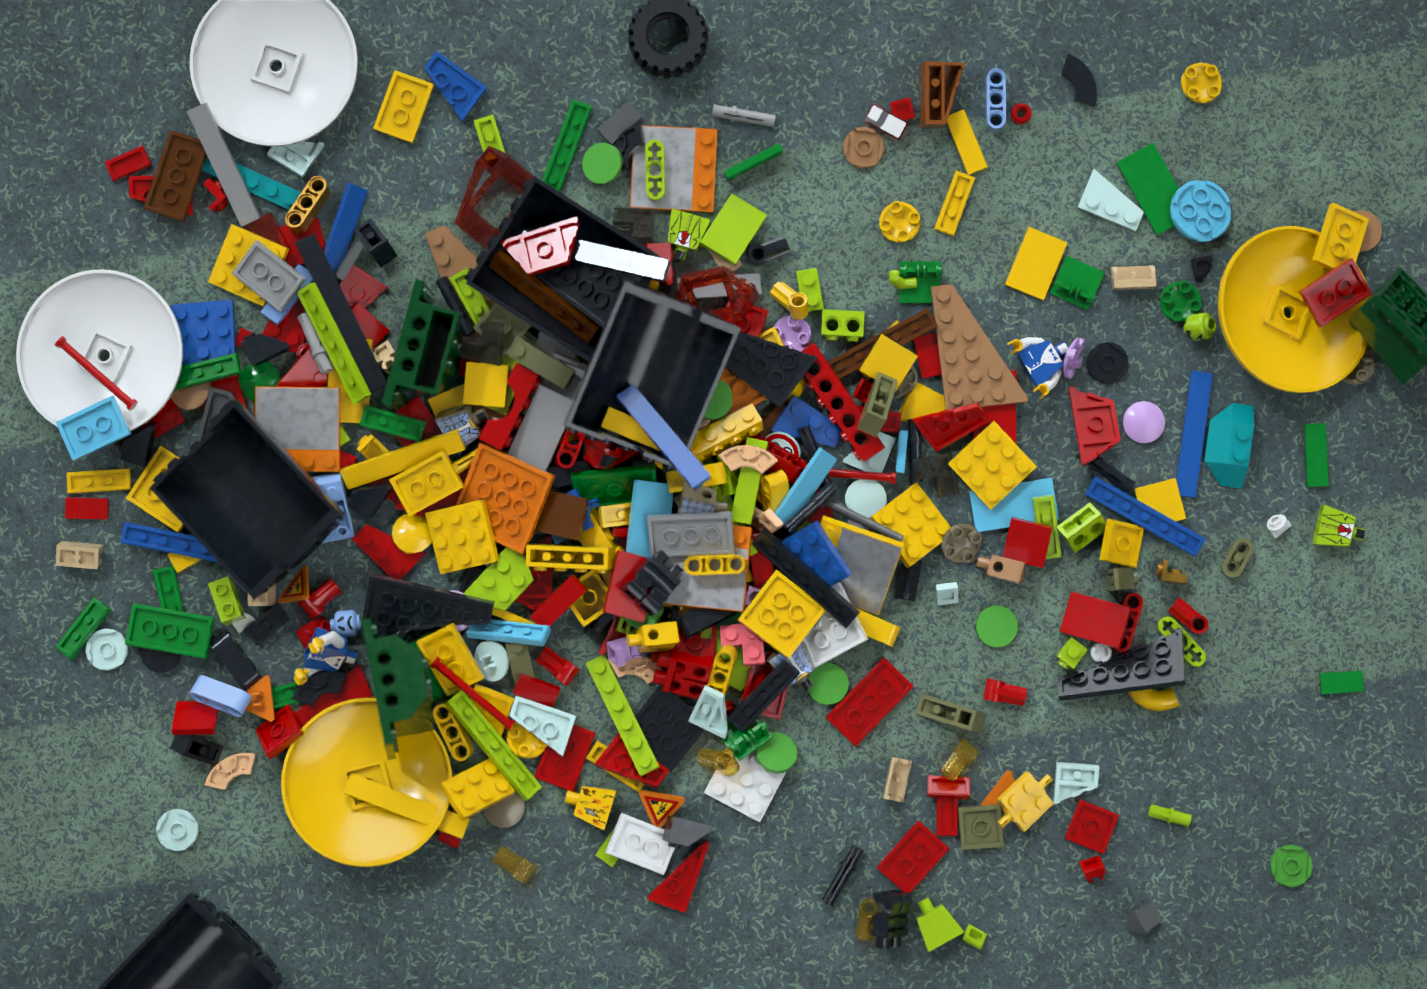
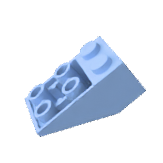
[311,472,355,544]

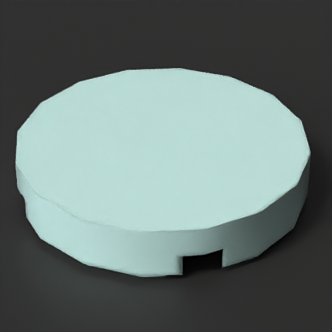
[845,479,887,518]
[85,629,128,670]
[156,809,199,851]

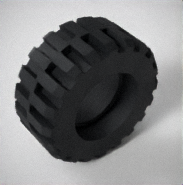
[628,0,708,79]

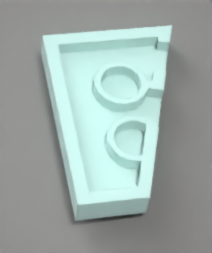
[509,696,576,756]

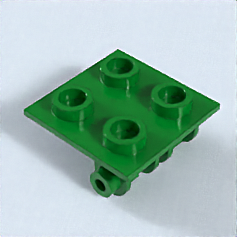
[1050,256,1105,310]
[899,261,942,303]
[717,718,773,761]

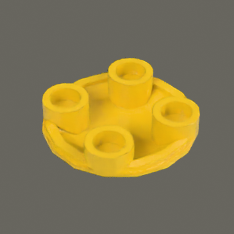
[1181,63,1222,103]
[879,201,920,243]
[392,514,432,554]
[507,721,547,759]

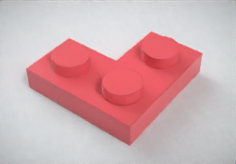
[720,624,766,666]

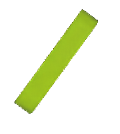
[645,139,665,201]
[1157,617,1206,667]

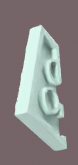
[1077,169,1144,232]

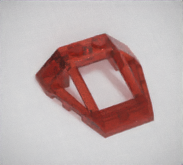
[454,145,534,249]
[676,266,760,324]

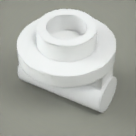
[1267,514,1292,539]

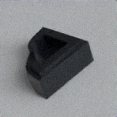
[1190,255,1212,280]

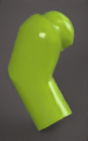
[888,270,917,289]

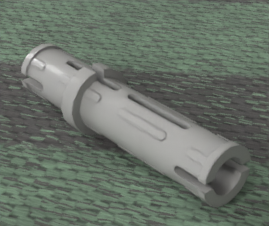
[712,104,776,128]
[297,312,333,375]

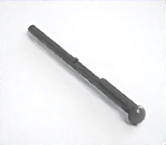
[765,471,904,542]

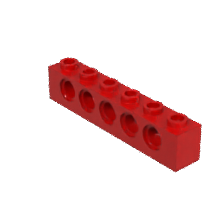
[801,343,886,462]

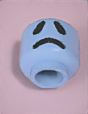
[330,610,362,638]

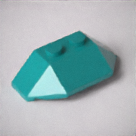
[1204,403,1254,489]

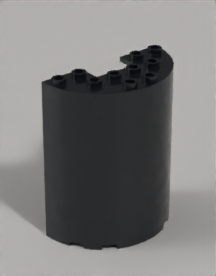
[464,176,664,362]
[564,280,741,471]
[150,399,344,599]
[97,892,283,989]

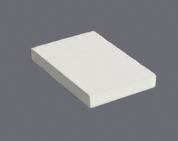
[605,813,675,875]

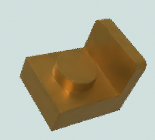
[1156,559,1188,584]

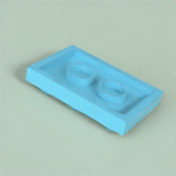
[56,395,132,461]

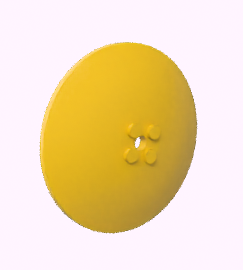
[1218,226,1368,393]
[281,698,452,867]

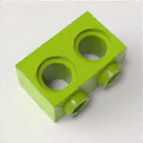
[821,309,865,342]
[1056,503,1106,553]
[208,576,246,626]

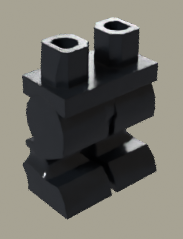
[619,550,684,616]
[870,889,913,949]

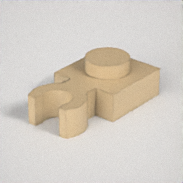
[372,340,395,375]

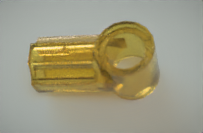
[939,738,980,782]
[697,748,740,777]
[492,845,538,884]
[855,897,880,941]

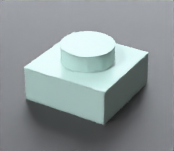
[936,582,959,605]

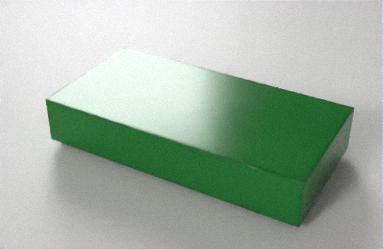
[1319,670,1364,694]

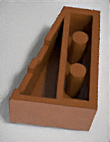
[919,61,966,129]

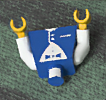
[1007,337,1068,399]
[294,627,356,685]

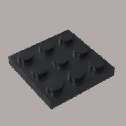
[635,685,705,773]

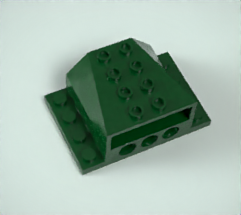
[1348,267,1427,385]
[382,279,464,411]
[362,618,434,760]

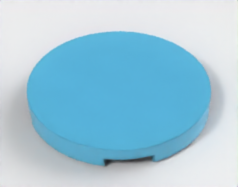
[1170,180,1232,242]

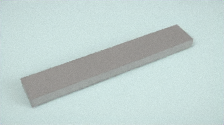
[186,102,261,226]

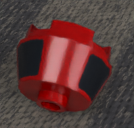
[583,438,623,469]

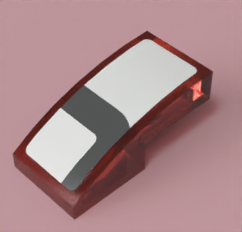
[863,102,910,141]

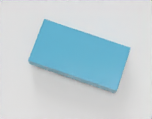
[895,430,908,474]

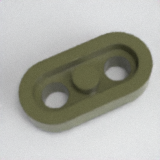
[1221,538,1253,578]

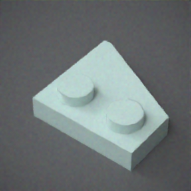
[267,140,325,178]
[843,432,896,473]
[688,685,728,739]
[1053,762,1099,804]

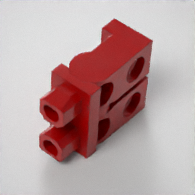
[652,649,714,700]

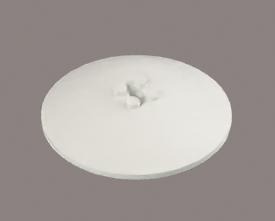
[190,0,358,146]
[16,269,183,431]

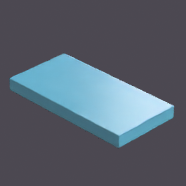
[969,478,1059,532]
[626,480,674,558]

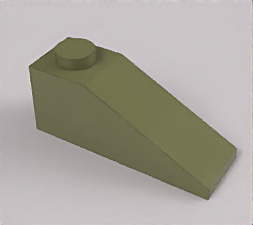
[506,336,576,389]
[857,372,898,437]
[1105,567,1138,591]
[505,642,536,699]
[915,694,986,734]

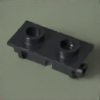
[894,560,923,602]

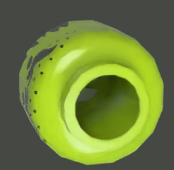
[1184,313,1217,341]

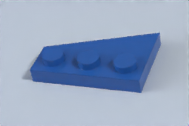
[424,51,487,122]
[771,395,842,447]

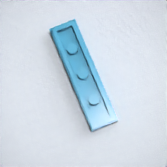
[774,447,837,529]
[466,619,551,646]

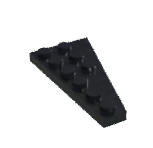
[511,256,642,328]
[724,332,817,408]
[360,573,495,634]
[1058,628,1186,701]

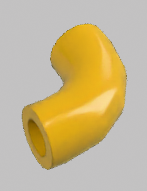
[1127,687,1179,712]

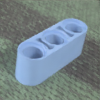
[985,68,1006,132]
[189,675,252,717]

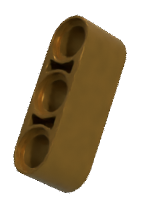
[285,176,330,235]

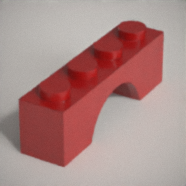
[479,363,541,450]

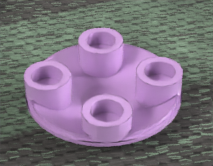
[774,315,811,352]
[1063,338,1085,379]
[1123,401,1165,443]

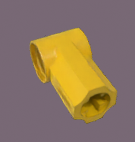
[770,282,808,320]

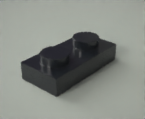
[244,603,291,646]

